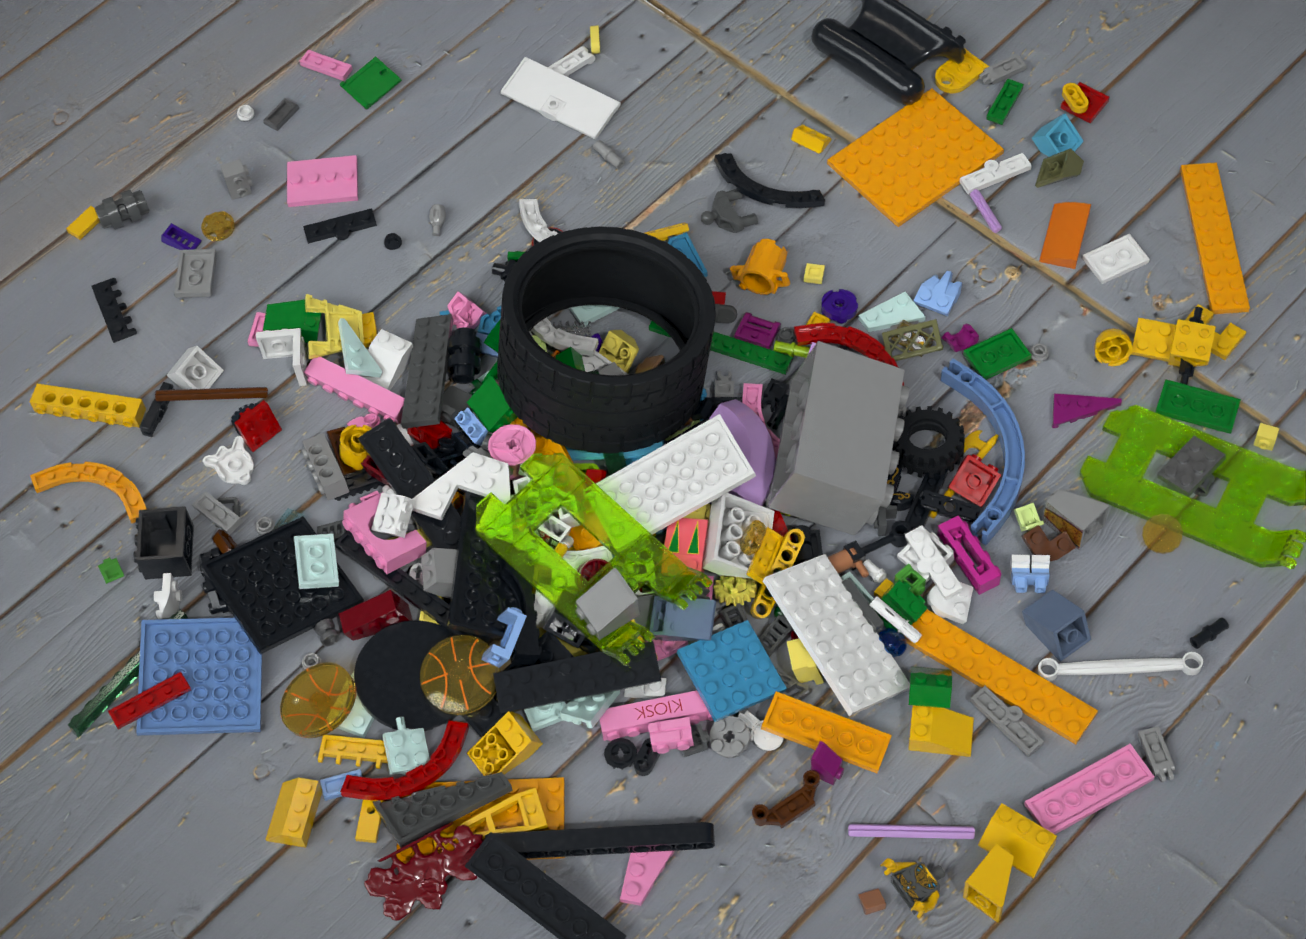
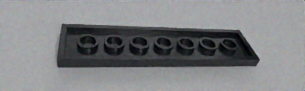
[358,417,461,550]
[493,641,662,714]
[465,832,627,939]

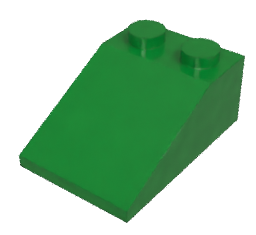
[263,299,322,343]
[908,666,952,708]

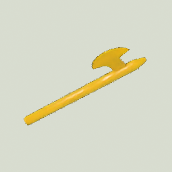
[930,430,999,519]

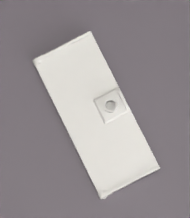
[501,57,621,140]

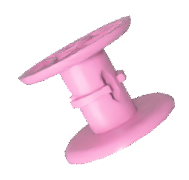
[488,425,536,480]

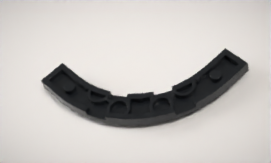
[714,153,825,208]

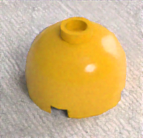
[1094,328,1133,367]

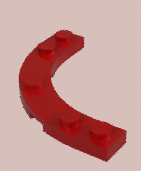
[794,323,904,386]
[340,720,469,800]

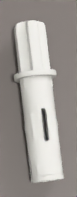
[869,596,922,643]

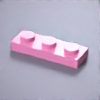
[300,50,353,81]

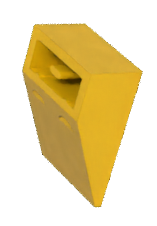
[467,711,543,776]

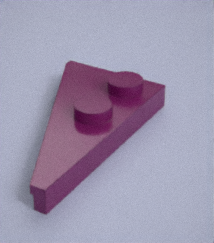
[1052,393,1122,428]

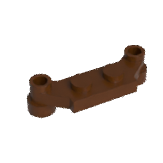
[752,770,820,829]

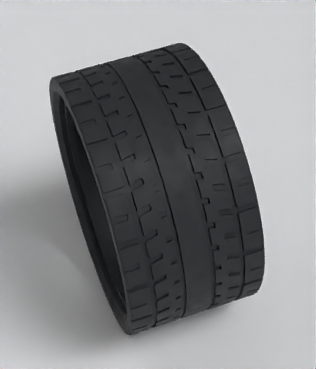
[497,226,716,453]

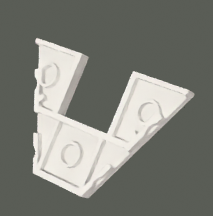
[412,452,514,544]

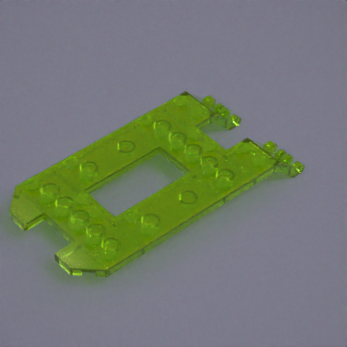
[1079,405,1306,569]
[476,453,713,666]

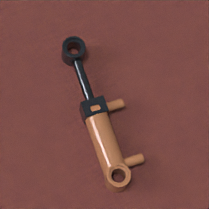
[828,521,911,578]

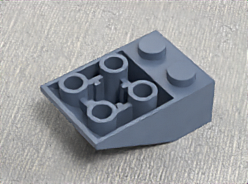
[649,596,716,641]

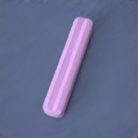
[970,189,1002,233]

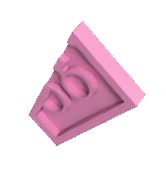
[620,851,675,906]

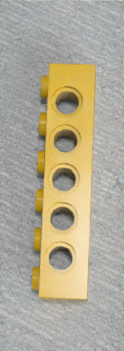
[29,383,146,428]

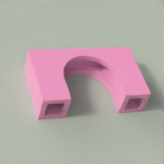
[342,492,427,574]

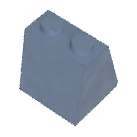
[1022,589,1091,662]

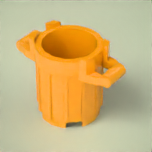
[730,239,790,295]

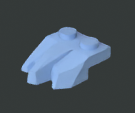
[914,271,962,317]

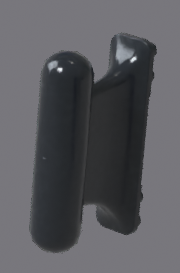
[811,0,966,105]

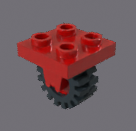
[231,400,282,452]

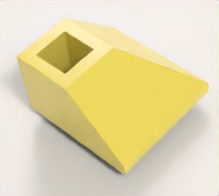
[599,330,639,373]

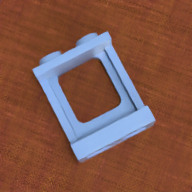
[481,607,527,668]

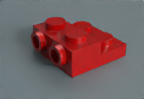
[947,454,1001,508]

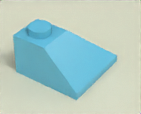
[1032,113,1084,157]

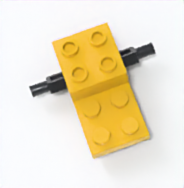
[1131,307,1216,385]

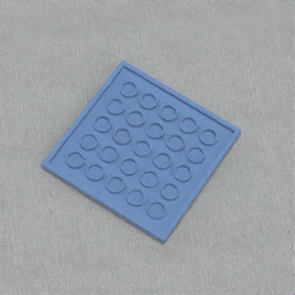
[136,618,262,736]

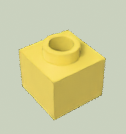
[1253,423,1279,451]

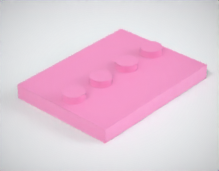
[287,155,358,207]

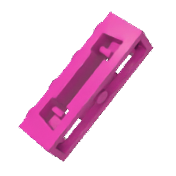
[937,515,1001,595]

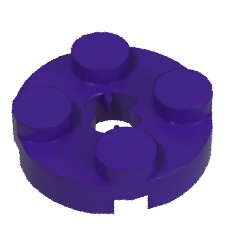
[821,289,858,324]

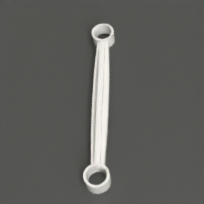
[1037,652,1203,682]

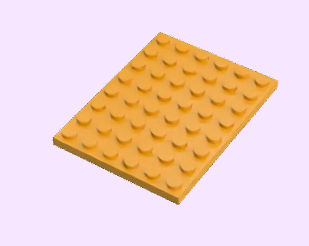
[827,88,1004,227]

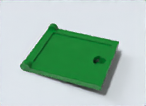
[340,56,402,109]

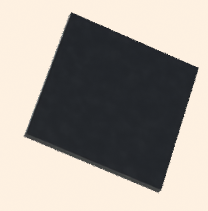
[200,516,364,655]

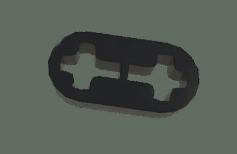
[634,738,660,776]

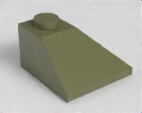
[1035,148,1084,188]

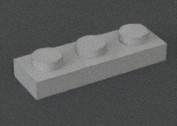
[192,491,243,535]

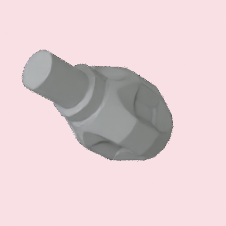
[429,204,446,236]

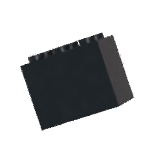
[133,506,194,580]

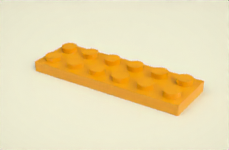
[761,691,892,774]

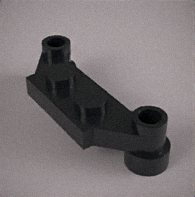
[200,547,230,615]

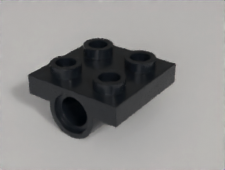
[783,525,823,566]

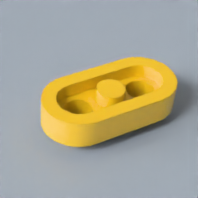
[1062,83,1089,113]

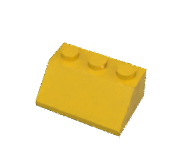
[265,777,323,848]
[978,803,1057,879]

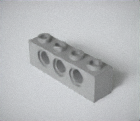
[302,433,349,501]

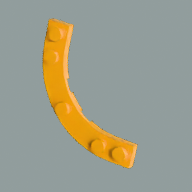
[30,462,147,523]

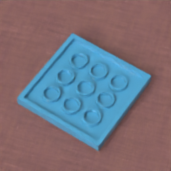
[677,620,787,722]

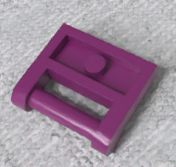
[734,312,781,349]

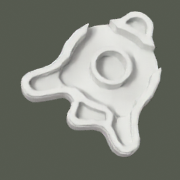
[203,436,254,485]

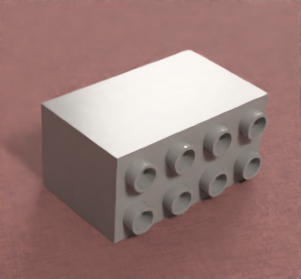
[768,341,909,535]

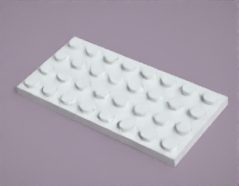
[583,414,756,554]
[763,554,910,716]

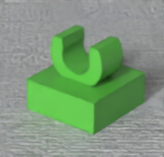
[98,557,124,584]

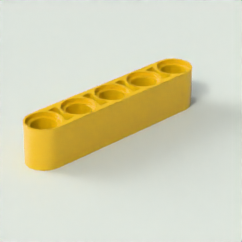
[750,529,805,619]

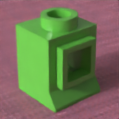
[894,563,926,596]

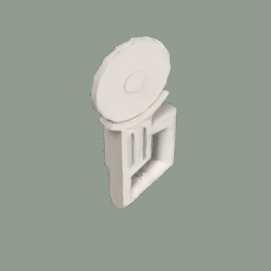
[730,710,784,751]

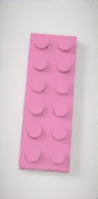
[1024,744,1154,834]

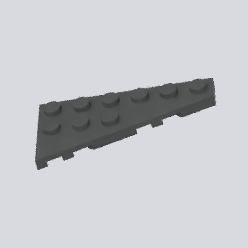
[373,772,513,848]

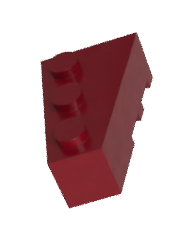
[339,590,413,641]

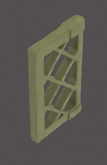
[882,319,943,361]

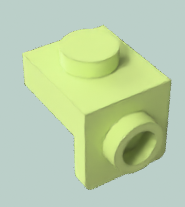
[1014,503,1044,532]

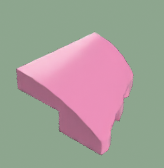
[447,291,487,329]

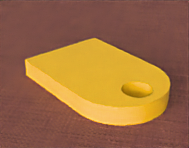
[935,48,989,93]

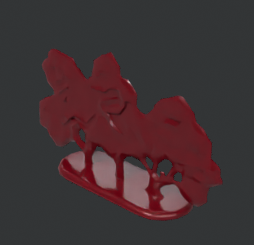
[364,822,483,921]

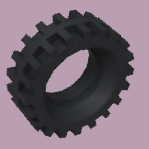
[892,406,965,478]

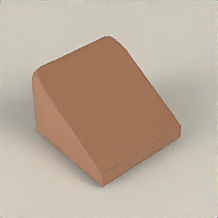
[858,888,886,915]

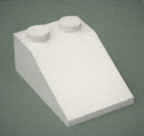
[359,329,413,391]

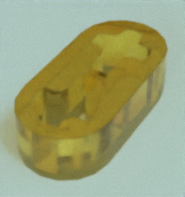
[740,520,766,555]

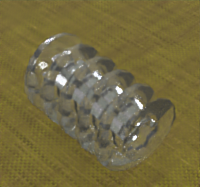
[553,321,591,337]

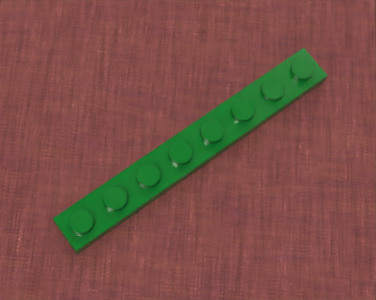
[649,321,793,375]

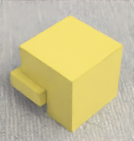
[787,638,824,685]

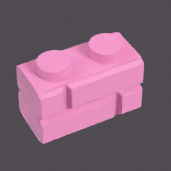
[648,717,694,754]

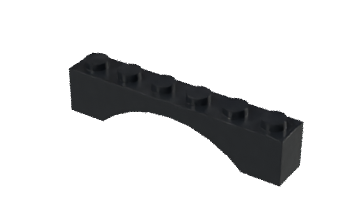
[499,550,542,665]

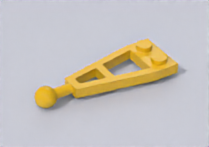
[433,788,548,849]

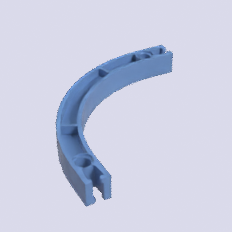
[941,358,1025,546]

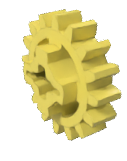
[714,576,757,606]

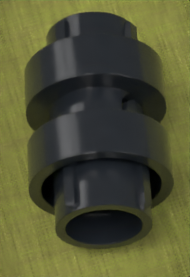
[447,327,482,384]

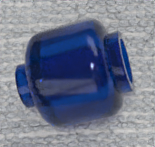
[878,628,907,658]

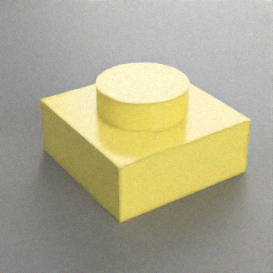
[804,263,825,284]

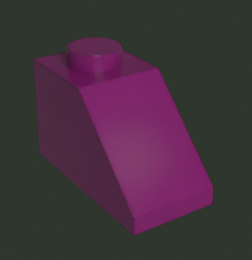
[811,741,844,785]

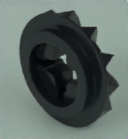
[604,738,637,770]

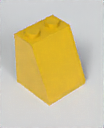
[963,844,1014,923]

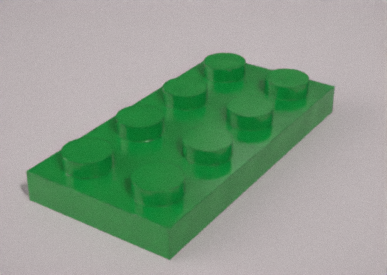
[1155,379,1241,434]

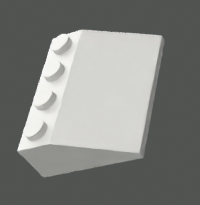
[703,493,774,579]

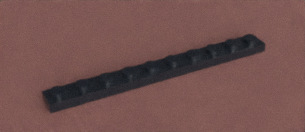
[334,530,493,654]

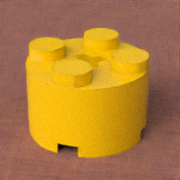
[339,425,372,470]

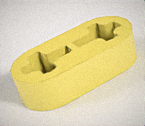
[590,25,600,54]

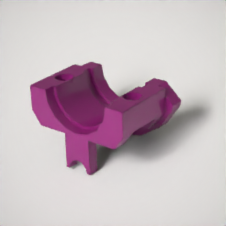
[941,323,979,356]

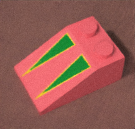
[661,518,708,579]

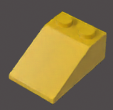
[908,705,974,757]

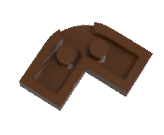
[1021,525,1076,561]

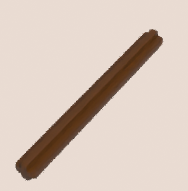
[155,387,268,401]

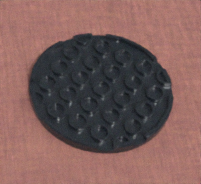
[354,621,476,731]

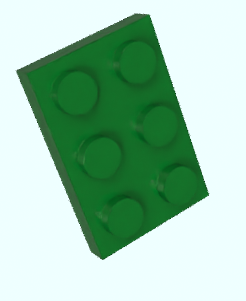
[963,328,1032,380]

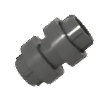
[95,190,150,230]

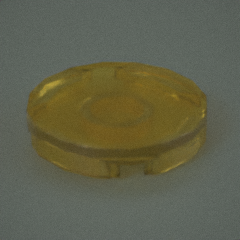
[1142,514,1183,554]

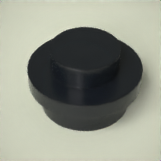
[384,233,402,250]

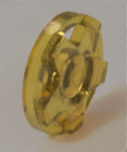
[201,211,235,241]

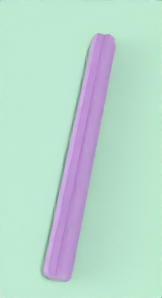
[848,824,975,839]

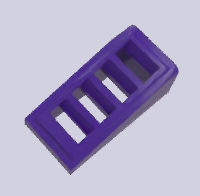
[161,223,202,250]

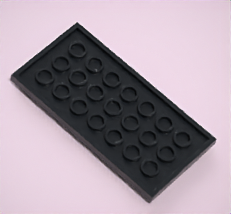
[447,491,539,640]

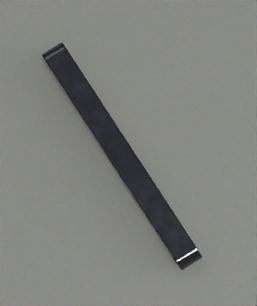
[484,822,715,859]

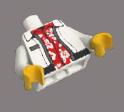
[513,508,574,558]

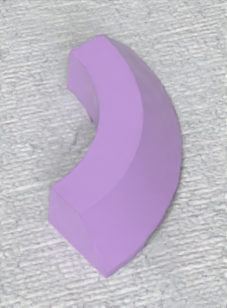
[709,399,776,506]

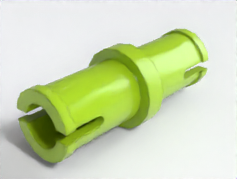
[773,340,810,358]

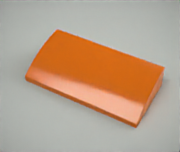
[1039,202,1091,269]

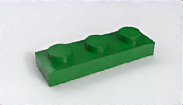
[986,79,1024,125]

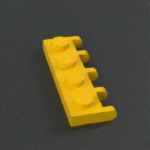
[318,734,388,769]

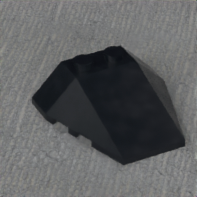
[411,431,481,493]

